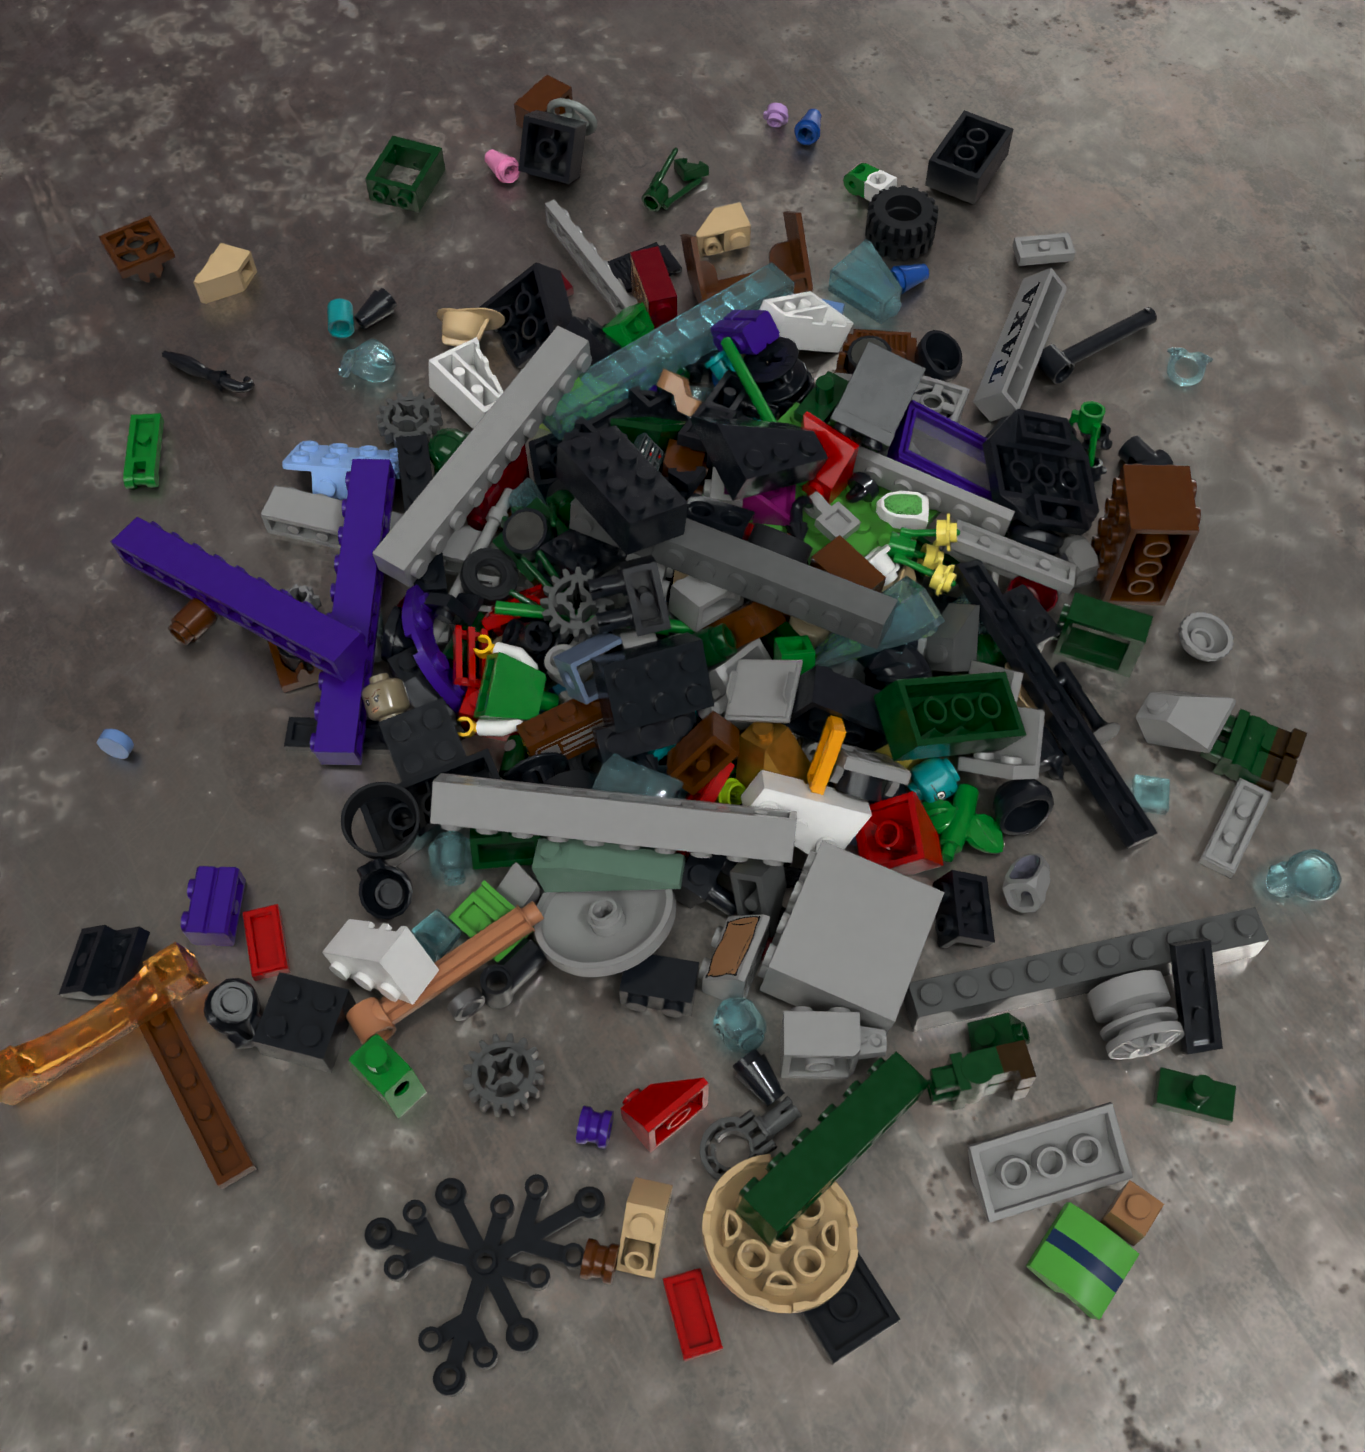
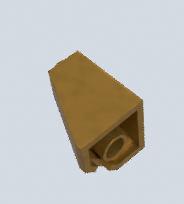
[736,722,811,789]

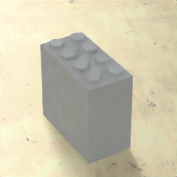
[758,841,944,1035]

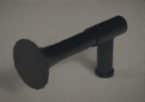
[1053,662,1120,745]

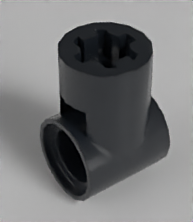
[1118,435,1173,465]
[502,618,553,658]

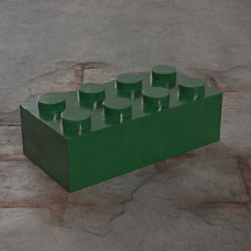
[874,672,1026,762]

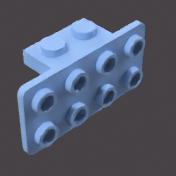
[282,440,401,500]

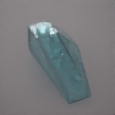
[814,576,945,667]

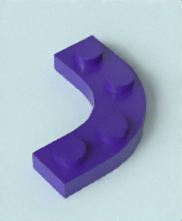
[402,584,468,713]

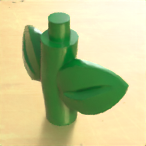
[922,784,1004,862]

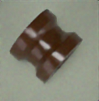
[580,1238,620,1285]

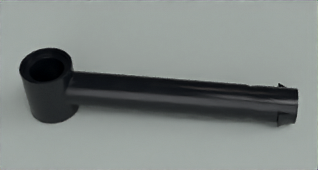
[1037,307,1157,384]

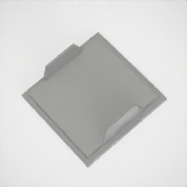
[724,659,803,723]

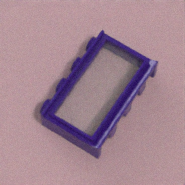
[887,400,995,503]

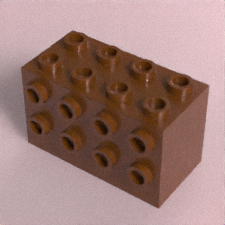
[1091,464,1201,606]

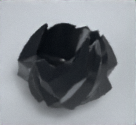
[863,641,933,690]

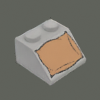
[698,914,771,1007]

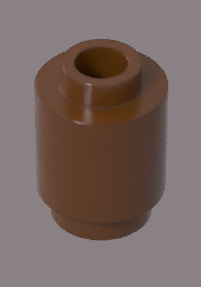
[168,598,217,645]

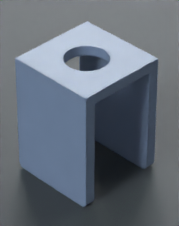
[553,632,623,705]

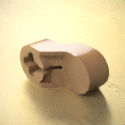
[656,368,704,417]

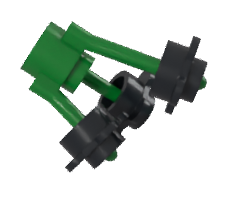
[1069,401,1112,482]

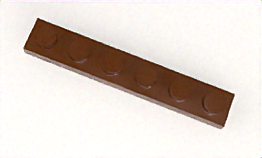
[126,981,257,1190]

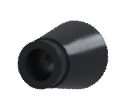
[354,288,397,330]
[732,1048,785,1107]

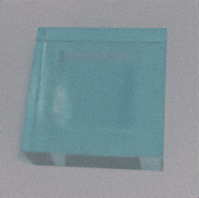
[1132,774,1170,815]

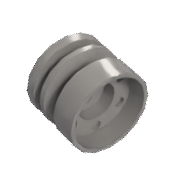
[1087,970,1185,1060]

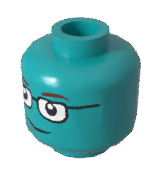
[907,757,960,803]

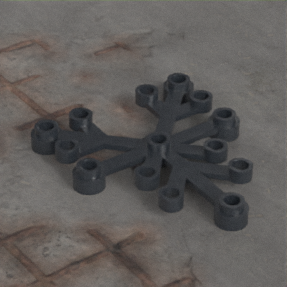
[364,1174,606,1397]

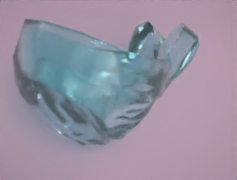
[338,339,396,382]

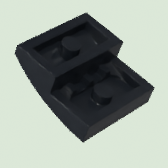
[58,925,150,1001]

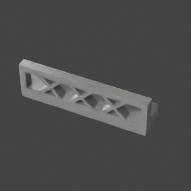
[942,519,1077,597]

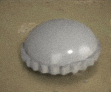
[1178,612,1234,661]

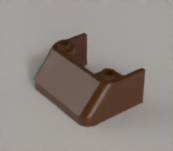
[680,211,813,322]

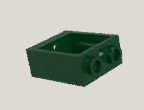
[365,136,446,213]
[1053,592,1153,677]

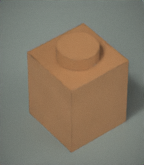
[1100,1180,1164,1246]

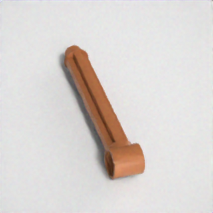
[346,901,544,1045]

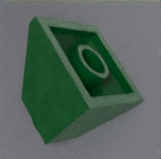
[610,416,686,464]

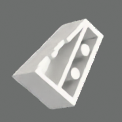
[759,291,854,353]
[429,337,503,429]
[741,770,872,855]
[322,919,439,1005]

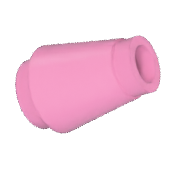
[484,149,520,183]

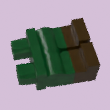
[1199,709,1307,800]
[927,1040,1037,1110]

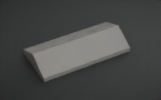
[967,1102,1133,1222]

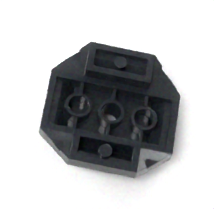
[982,409,1099,536]

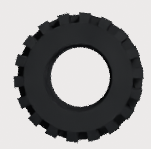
[865,185,938,261]

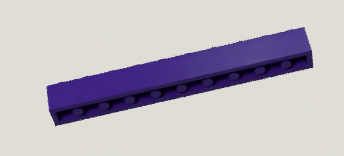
[310,459,396,765]
[110,517,371,682]

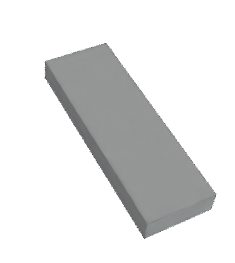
[1198,778,1272,879]

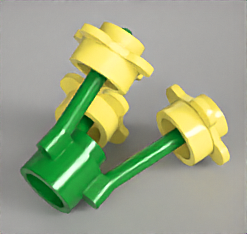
[887,513,960,596]

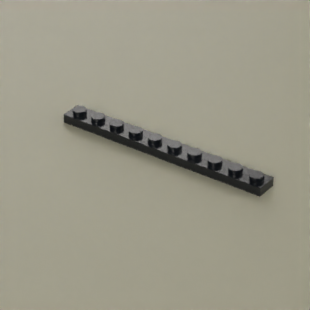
[953,559,1158,849]

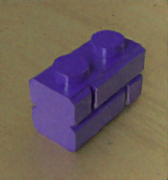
[711,310,780,355]
[181,866,246,947]

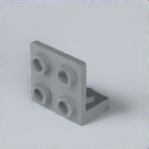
[958,706,1045,780]

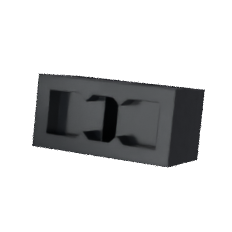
[686,493,755,541]

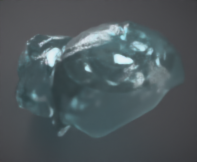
[1266,849,1342,901]

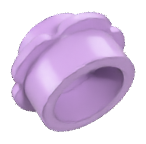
[763,103,789,128]

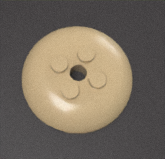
[702,1154,859,1314]

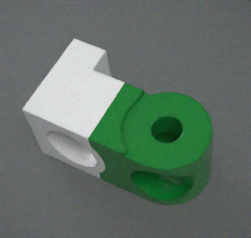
[843,163,897,202]

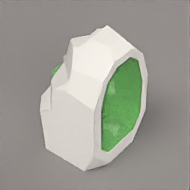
[876,491,929,529]

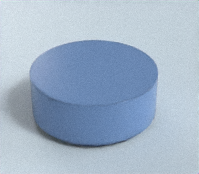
[97,729,134,759]

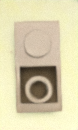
[696,202,751,258]
[194,243,257,304]
[616,1177,673,1279]

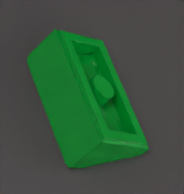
[602,302,654,352]

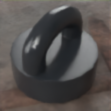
[846,472,879,503]

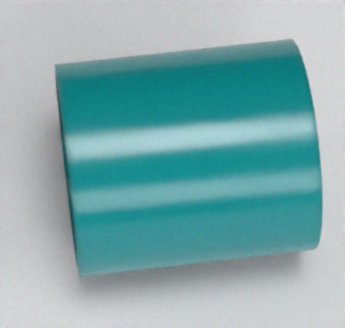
[327,298,354,338]

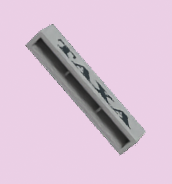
[973,268,1067,422]

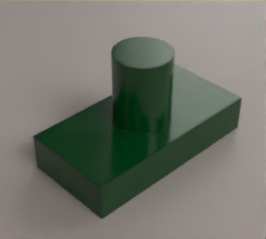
[794,371,849,424]
[1153,1067,1236,1126]

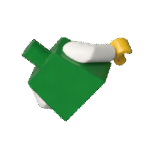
[457,634,559,738]

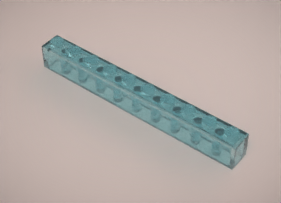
[542,262,795,440]

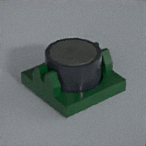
[492,497,569,586]

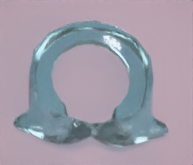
[1167,347,1213,386]

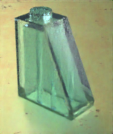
[828,239,902,324]

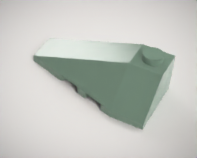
[532,836,686,893]

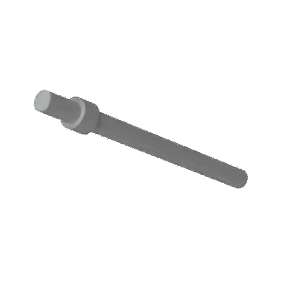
[433,488,516,644]

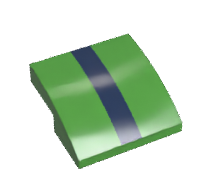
[1026,1202,1139,1320]

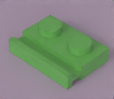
[448,880,534,963]

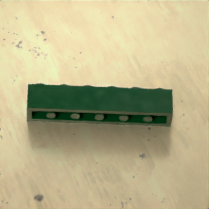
[736,1051,930,1246]

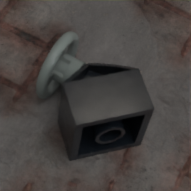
[518,98,597,184]

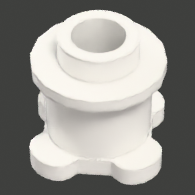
[864,544,900,586]

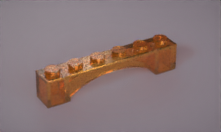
[0,942,208,1106]

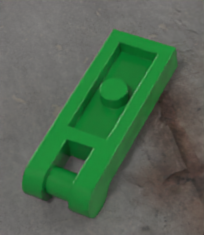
[123,413,164,489]

